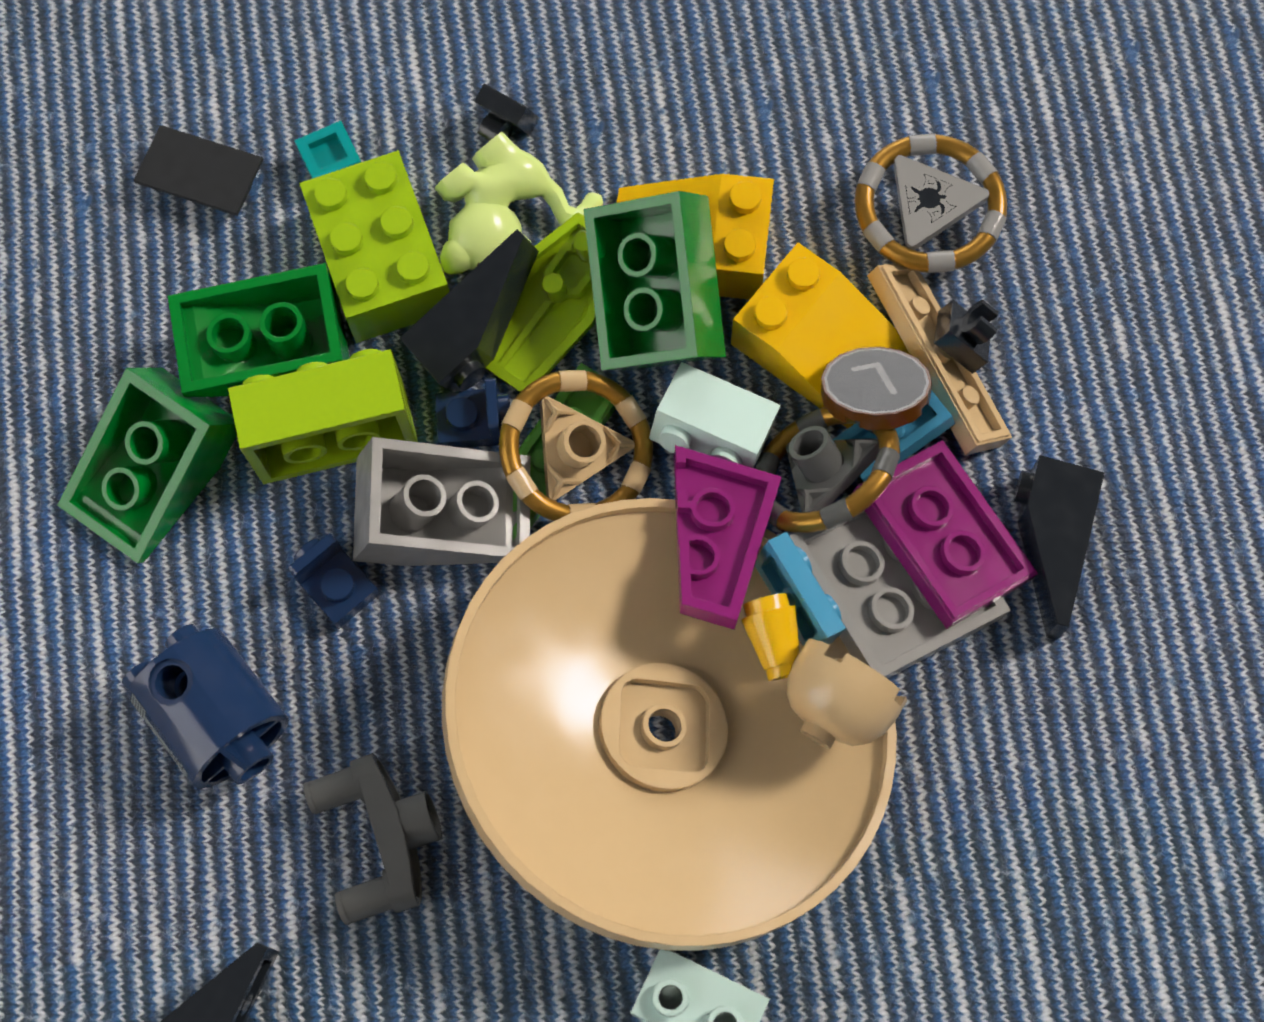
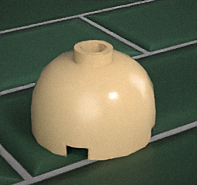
[787,639,908,749]

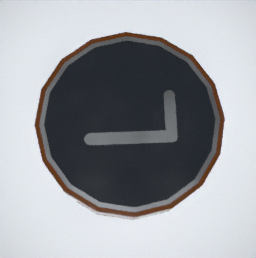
[821,346,932,431]

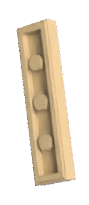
[867,263,1012,455]

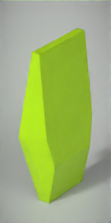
[485,212,596,392]

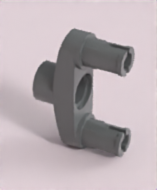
[303,753,442,925]

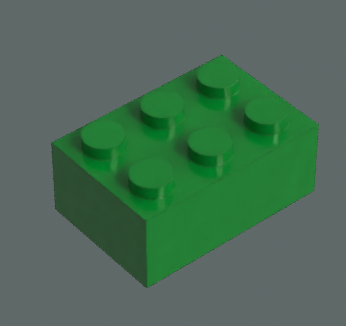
[583,191,726,370]

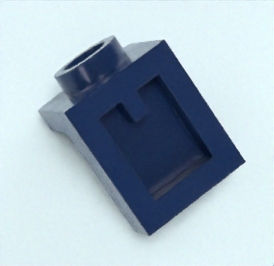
[435,378,510,448]
[288,533,380,629]

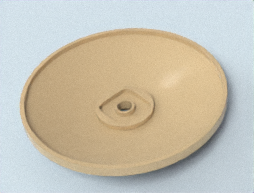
[442,498,897,951]

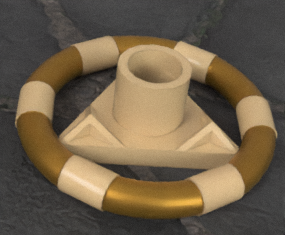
[499,370,653,521]

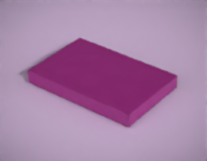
[853,440,1038,629]

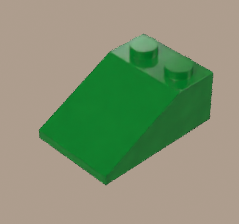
[168,263,350,397]
[57,368,237,564]

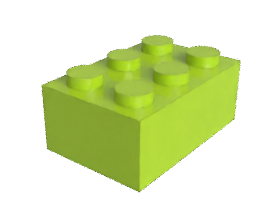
[299,150,450,343]
[228,349,418,485]

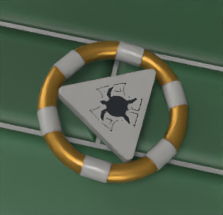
[855,133,1007,273]

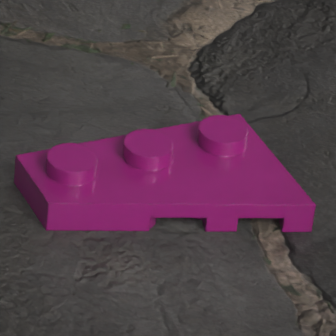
[674,445,782,630]

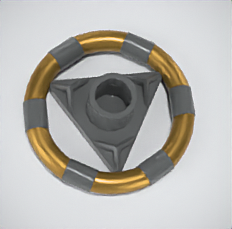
[755,407,900,533]

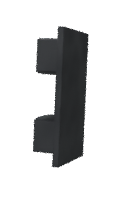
[133,125,264,216]

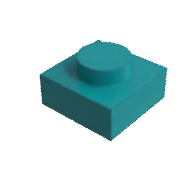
[294,120,361,179]

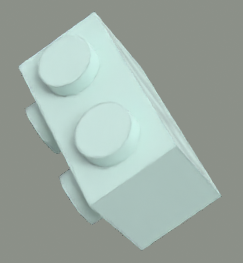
[649,362,780,468]
[631,950,770,1022]

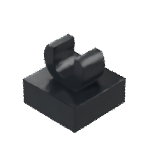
[474,84,539,141]
[934,299,998,374]

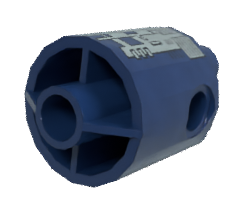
[122,624,289,789]

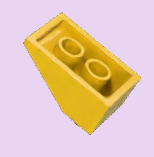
[617,174,774,300]
[731,242,910,428]

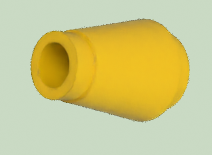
[741,593,799,681]

